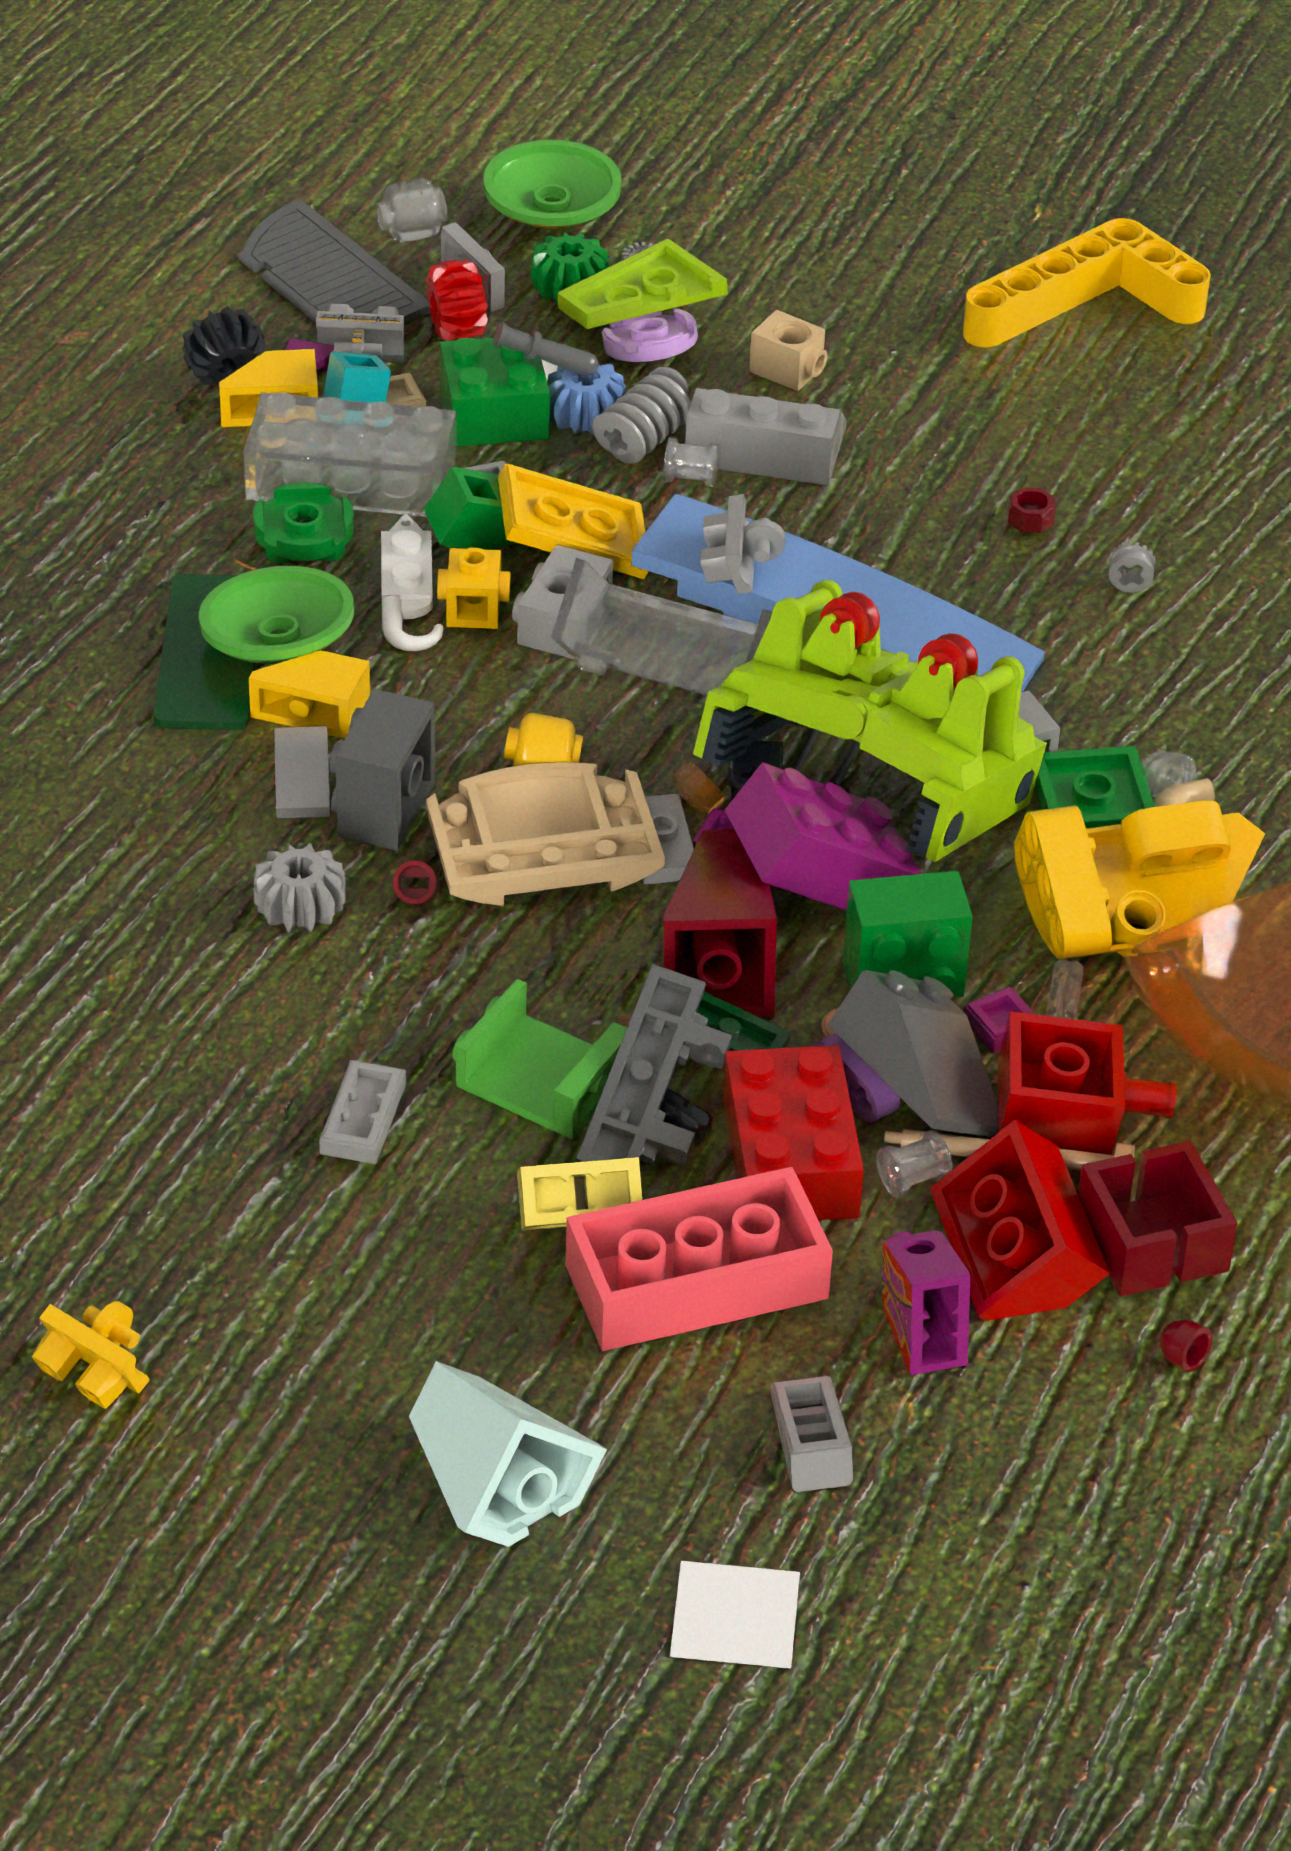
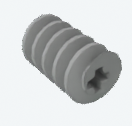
[591,367,691,464]

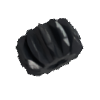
[182,306,266,386]

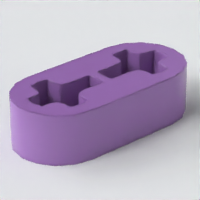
[814,1033,900,1123]

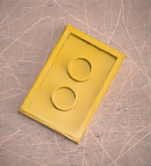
[498,464,649,579]

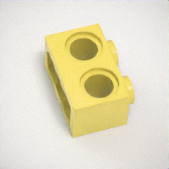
[517,1157,642,1231]

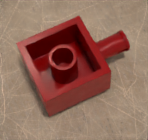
[998,1011,1177,1155]

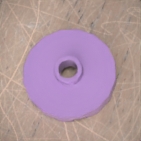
[602,308,698,362]

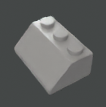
[684,388,846,486]

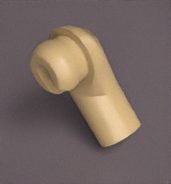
[1153,778,1215,807]

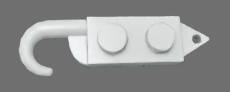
[381,514,443,652]

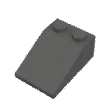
[828,970,998,1137]

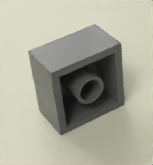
[330,689,435,851]

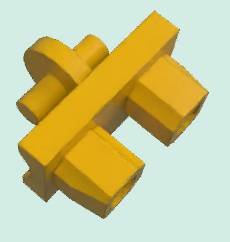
[31,1301,150,1409]

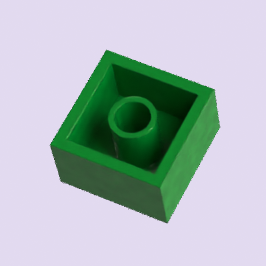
[440,338,550,447]
[843,871,973,998]

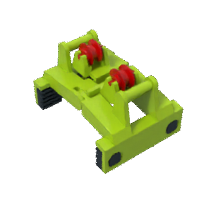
[693,579,1047,862]

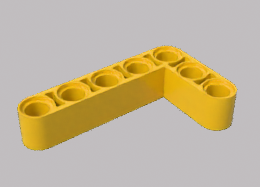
[963,218,1211,348]

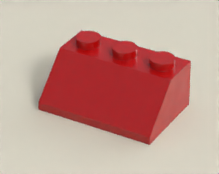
[929,1120,1110,1321]

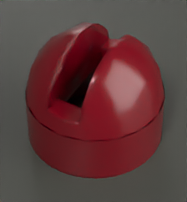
[393,860,437,905]
[1159,1319,1212,1372]

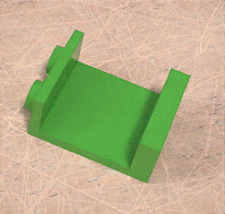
[453,979,627,1139]

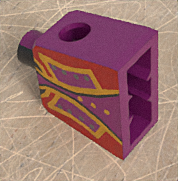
[882,1230,971,1376]

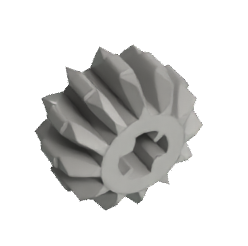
[253,843,345,933]

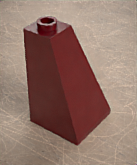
[663,829,777,1018]

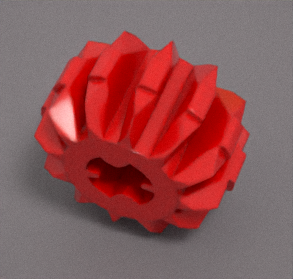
[426,259,488,341]

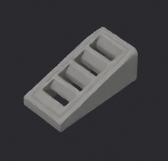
[770,1376,853,1492]

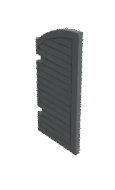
[237,198,430,324]

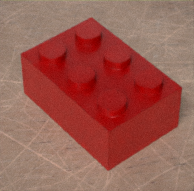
[723,1045,864,1221]

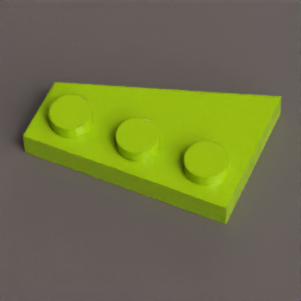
[557,238,728,329]

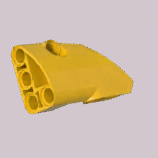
[1014,800,1265,960]

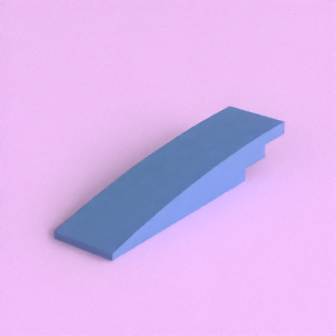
[632,494,1045,693]

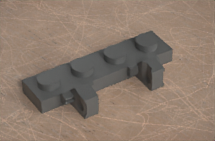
[576,964,732,1166]

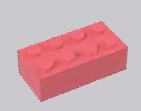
[565,1167,833,1351]

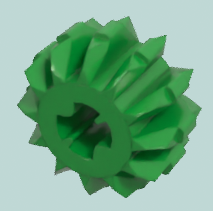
[530,232,610,305]

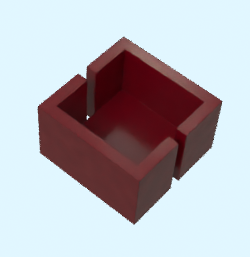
[1078,1140,1238,1297]

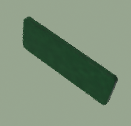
[153,574,255,730]

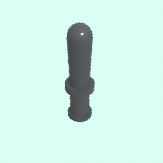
[493,322,598,376]

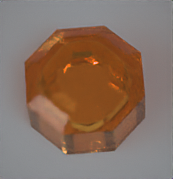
[673,761,725,814]

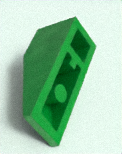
[424,467,518,550]

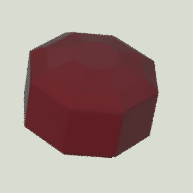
[1007,487,1056,533]

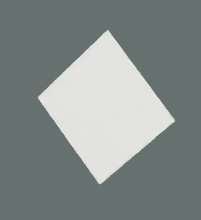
[670,1561,800,1668]

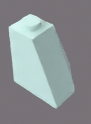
[409,1361,607,1547]

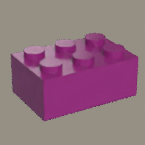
[725,762,921,910]

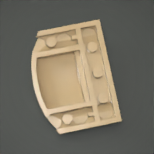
[426,762,665,906]

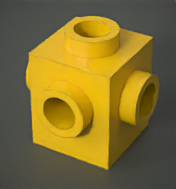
[437,548,511,629]

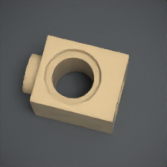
[749,310,827,391]

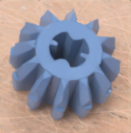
[547,364,626,435]

